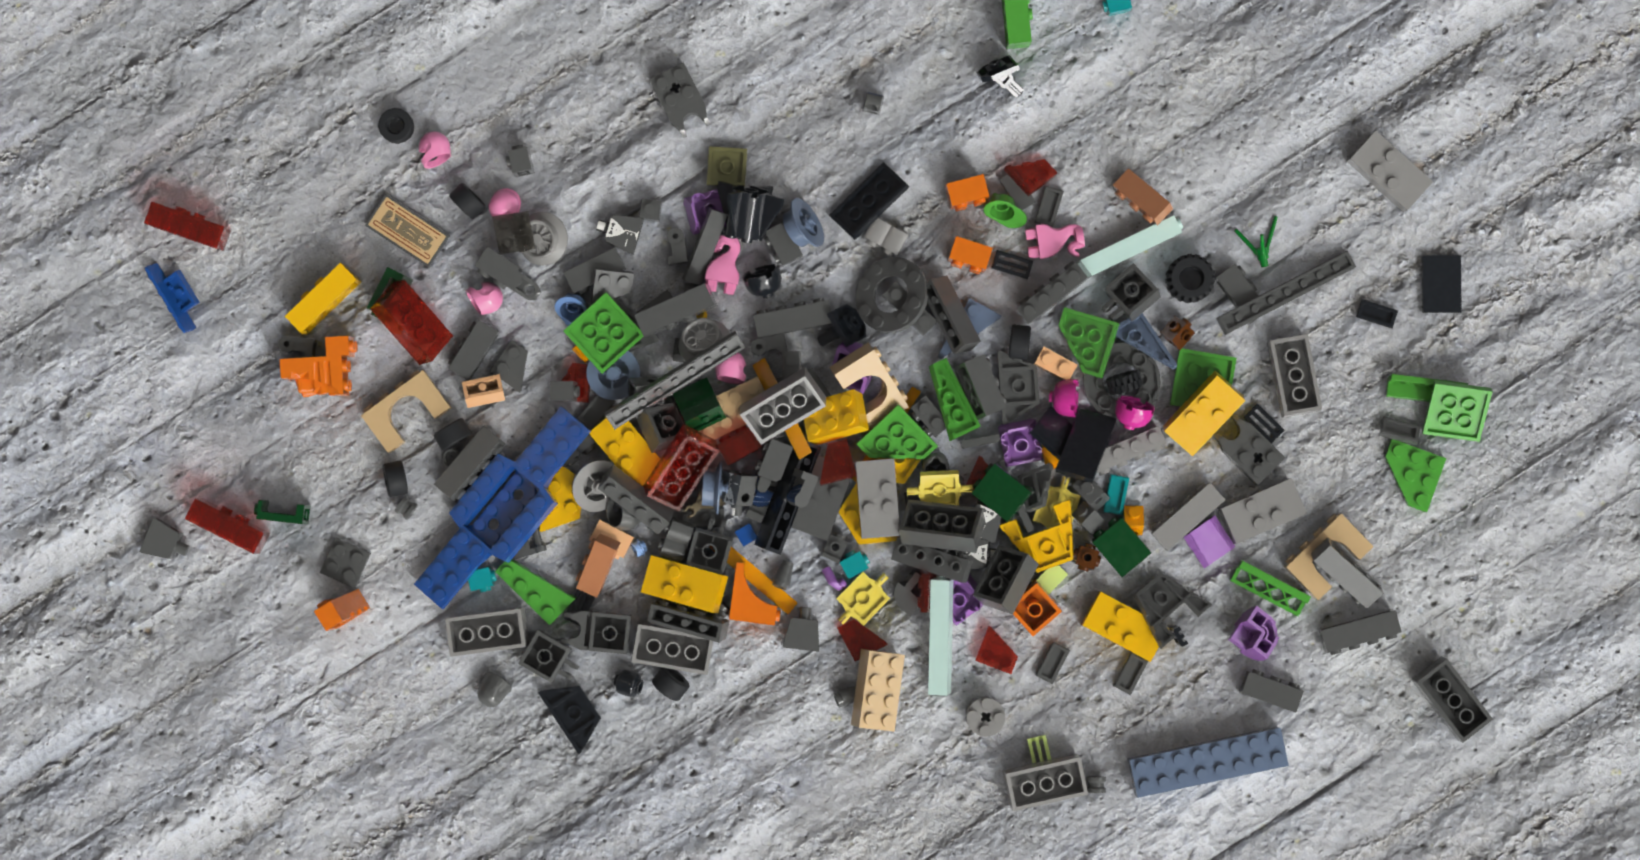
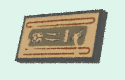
[365,194,450,268]

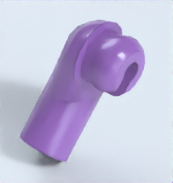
[822,566,847,591]

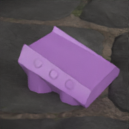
[683,189,727,235]
[998,418,1043,467]
[1184,515,1235,568]
[953,573,983,626]

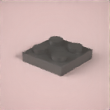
[320,538,371,588]

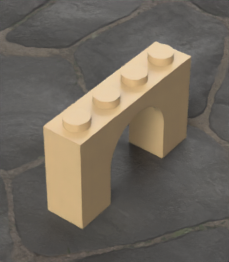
[829,342,909,431]
[361,370,452,453]
[1284,513,1374,600]

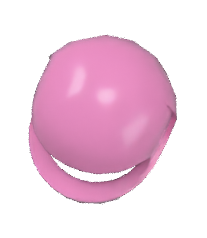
[419,131,451,169]
[488,188,521,222]
[466,282,503,315]
[715,352,746,384]

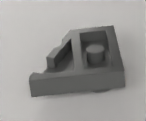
[591,268,634,305]
[490,340,528,393]
[1018,463,1053,513]

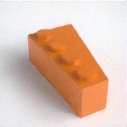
[314,589,370,631]

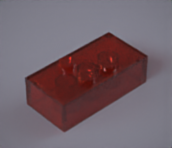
[144,201,231,251]
[370,279,453,365]
[643,424,720,511]
[185,498,271,554]

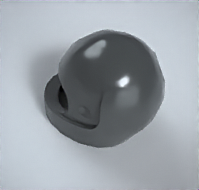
[606,499,640,531]

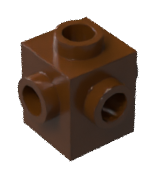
[1160,315,1195,350]
[1073,543,1101,572]

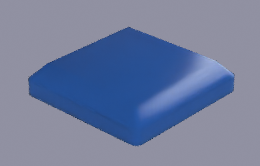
[735,524,757,546]

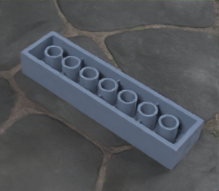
[1127,726,1289,798]

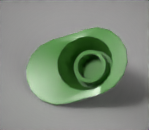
[984,193,1027,228]

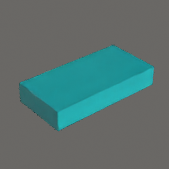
[1103,474,1129,515]

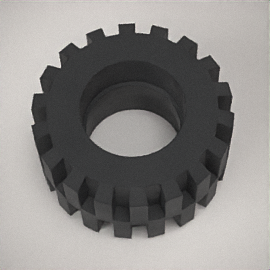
[1165,254,1216,303]

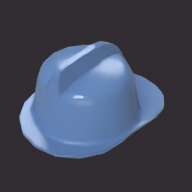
[554,293,587,326]

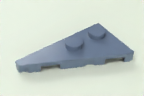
[937,298,1002,359]
[1116,313,1177,369]

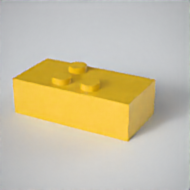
[285,263,361,335]
[1163,371,1246,456]
[589,418,668,488]
[641,555,728,613]
[1081,591,1169,662]

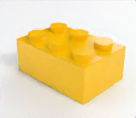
[804,389,869,445]

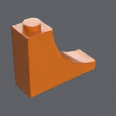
[729,562,781,625]

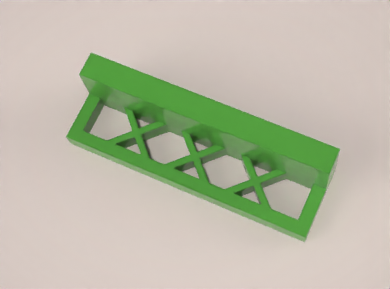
[1386,374,1468,402]
[1230,560,1311,617]

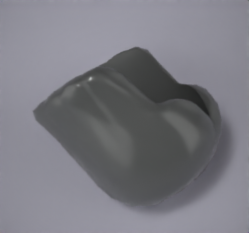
[922,452,950,472]
[477,672,512,707]

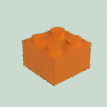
[945,174,989,212]
[948,236,993,275]
[1013,579,1062,636]

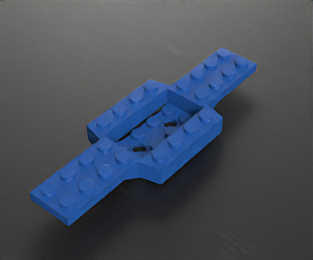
[414,406,591,609]

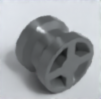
[395,496,418,520]
[1087,776,1106,793]

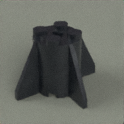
[717,181,784,243]

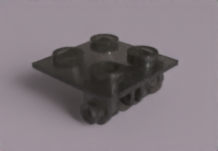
[492,211,535,254]

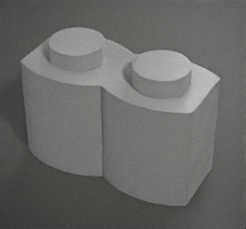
[864,218,908,257]

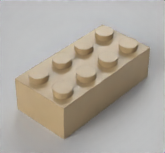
[698,377,764,445]
[851,649,905,732]

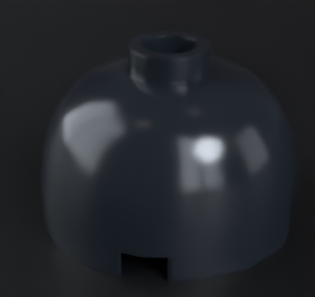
[742,264,782,299]

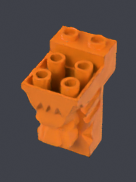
[280,336,358,397]

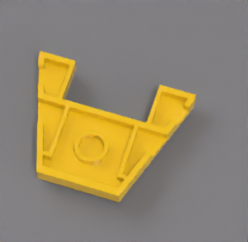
[999,499,1074,573]

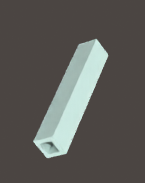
[1075,215,1183,277]
[928,575,954,696]

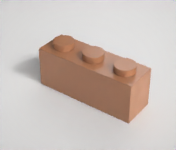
[1113,168,1173,226]
[576,533,621,598]

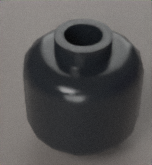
[614,670,644,697]

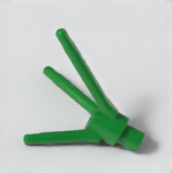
[1234,216,1278,267]

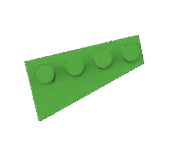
[929,358,981,441]
[495,559,577,625]

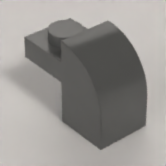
[894,572,922,616]

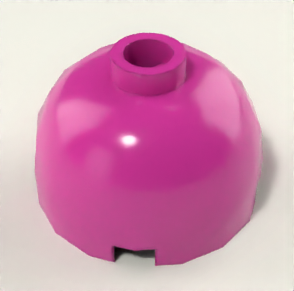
[1049,379,1079,417]
[1115,395,1155,430]

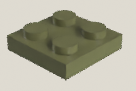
[707,146,747,188]

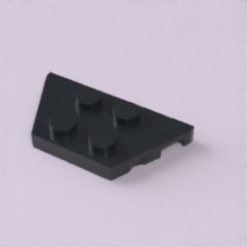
[538,686,601,754]

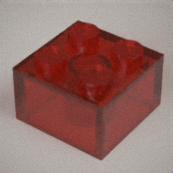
[717,425,762,466]

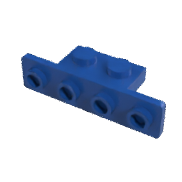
[144,263,200,333]

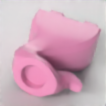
[1025,224,1085,260]
[705,235,741,295]

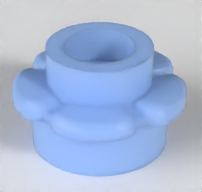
[631,539,647,557]

